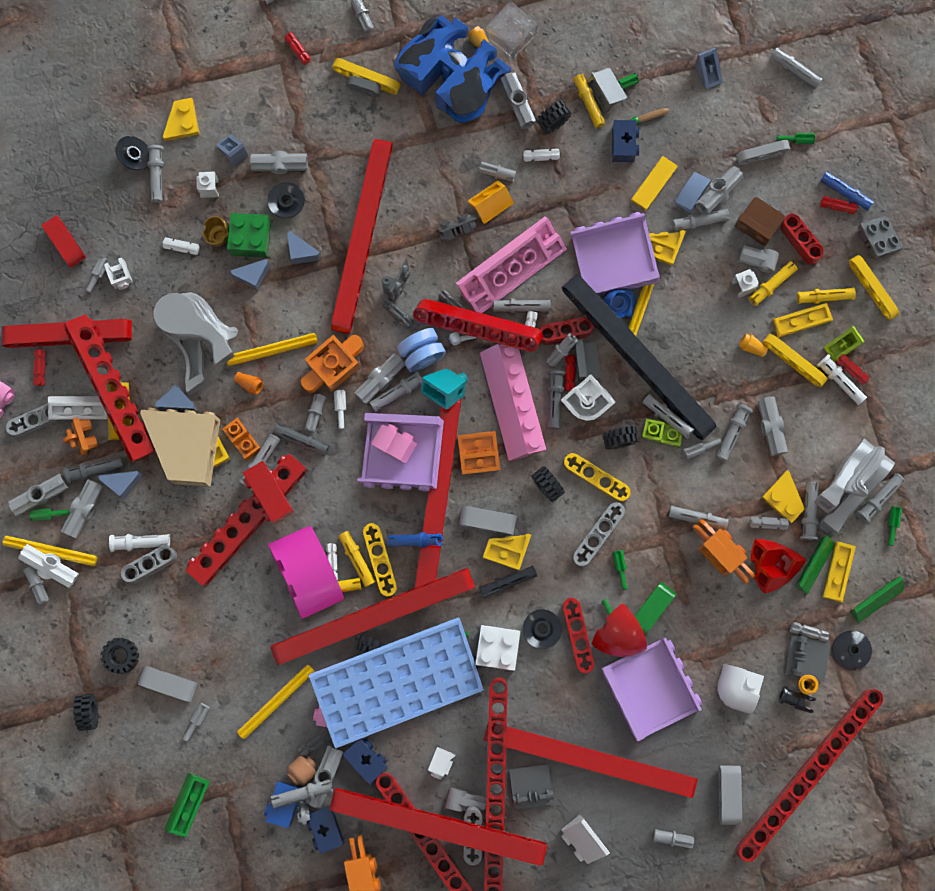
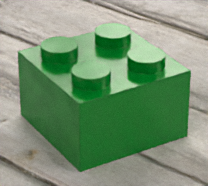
[227,213,271,258]

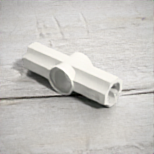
[18,544,79,588]

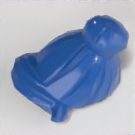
[601,289,635,319]

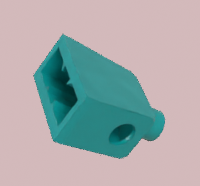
[421,369,468,410]

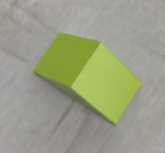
[824,326,865,362]

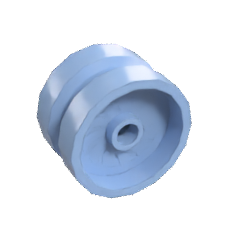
[397,328,446,372]

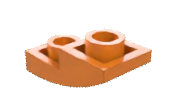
[222,417,261,461]

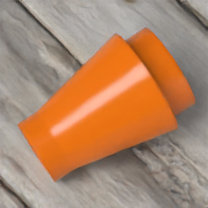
[234,372,263,395]

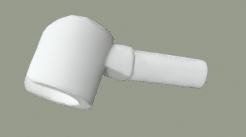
[449,332,476,345]

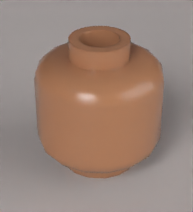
[286,756,316,787]

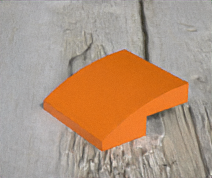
[457,431,500,474]

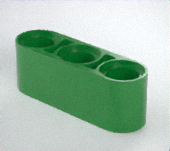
[634,582,677,635]

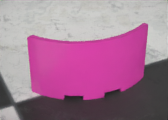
[268,526,344,619]

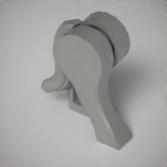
[154,292,238,395]
[814,438,895,538]

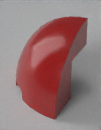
[751,539,806,594]
[591,603,647,657]

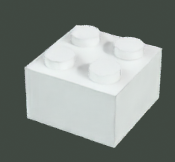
[475,625,520,671]

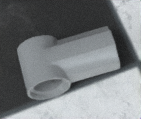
[739,245,779,273]
[445,788,487,814]

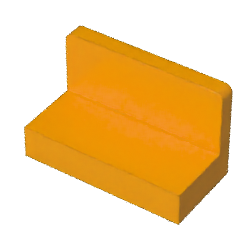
[468,180,514,224]

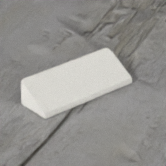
[48,396,107,420]

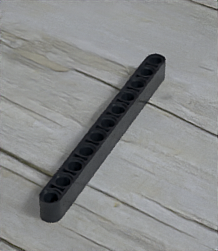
[561,274,717,440]

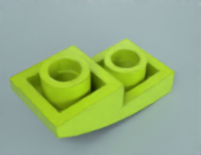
[642,419,683,448]

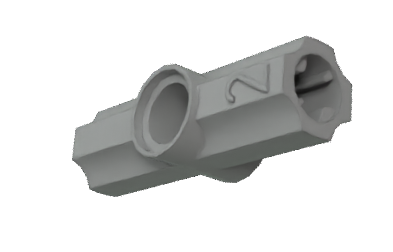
[500,72,536,129]
[250,151,308,174]
[695,166,744,215]
[354,353,406,405]
[757,397,788,456]
[8,474,69,517]
[61,480,104,539]
[305,745,344,809]

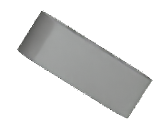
[458,506,517,536]
[121,546,177,584]
[138,665,198,702]
[718,765,742,825]

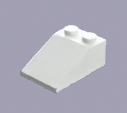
[561,814,610,864]

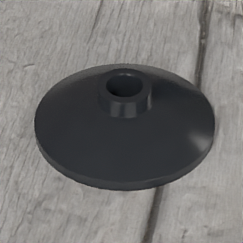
[115,136,149,171]
[268,182,305,218]
[523,609,562,649]
[832,630,872,670]

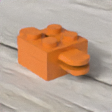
[301,335,364,393]
[692,519,755,585]
[344,835,382,891]

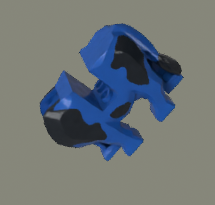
[394,15,511,123]

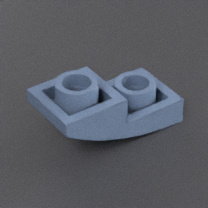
[675,172,711,212]

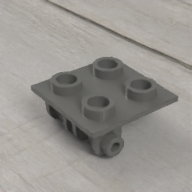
[436,214,477,242]
[858,216,903,260]
[381,258,410,302]
[785,635,830,682]
[509,764,554,810]

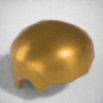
[202,216,229,247]

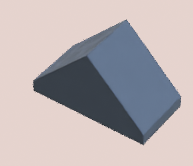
[694,48,723,89]
[216,134,248,167]
[287,231,321,264]
[231,259,270,290]
[155,385,197,412]
[99,471,142,499]

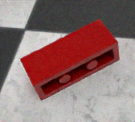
[242,461,295,524]

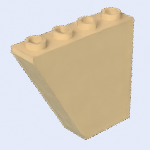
[140,408,220,487]

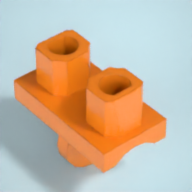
[63,417,98,456]

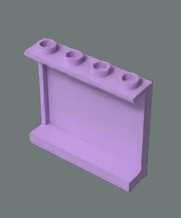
[571,212,660,297]
[357,413,444,491]
[601,638,702,741]

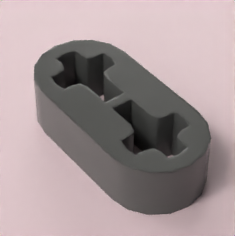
[346,75,382,97]

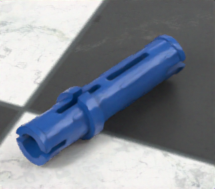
[820,171,874,211]
[387,532,443,548]

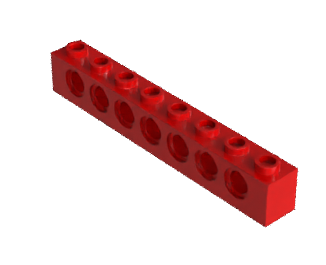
[63,314,155,464]
[185,453,308,587]

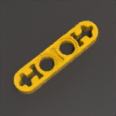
[332,58,401,95]
[849,255,899,321]
[763,334,828,388]
[564,453,631,502]
[363,523,397,597]

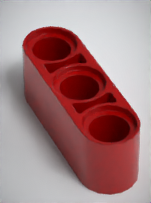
[780,213,824,265]
[41,215,87,268]
[540,317,594,345]

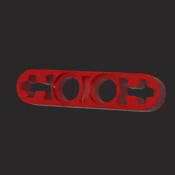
[563,598,594,673]

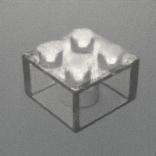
[486,1,538,59]

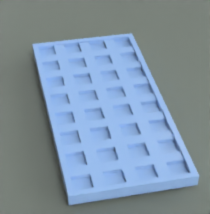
[309,617,484,748]

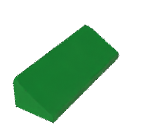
[795,535,835,594]
[850,577,905,623]
[165,773,210,838]

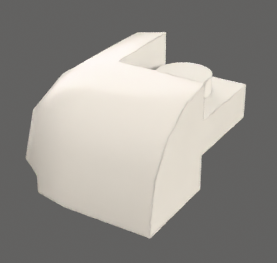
[561,374,615,421]
[717,664,764,714]

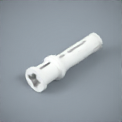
[816,354,867,405]
[109,534,170,552]

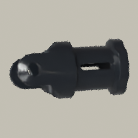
[778,686,816,713]

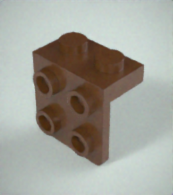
[734,197,785,246]

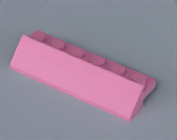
[456,217,567,313]
[480,344,546,461]

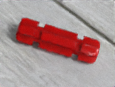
[284,32,311,65]
[820,196,858,214]
[33,349,46,386]
[836,354,870,385]
[564,355,576,392]

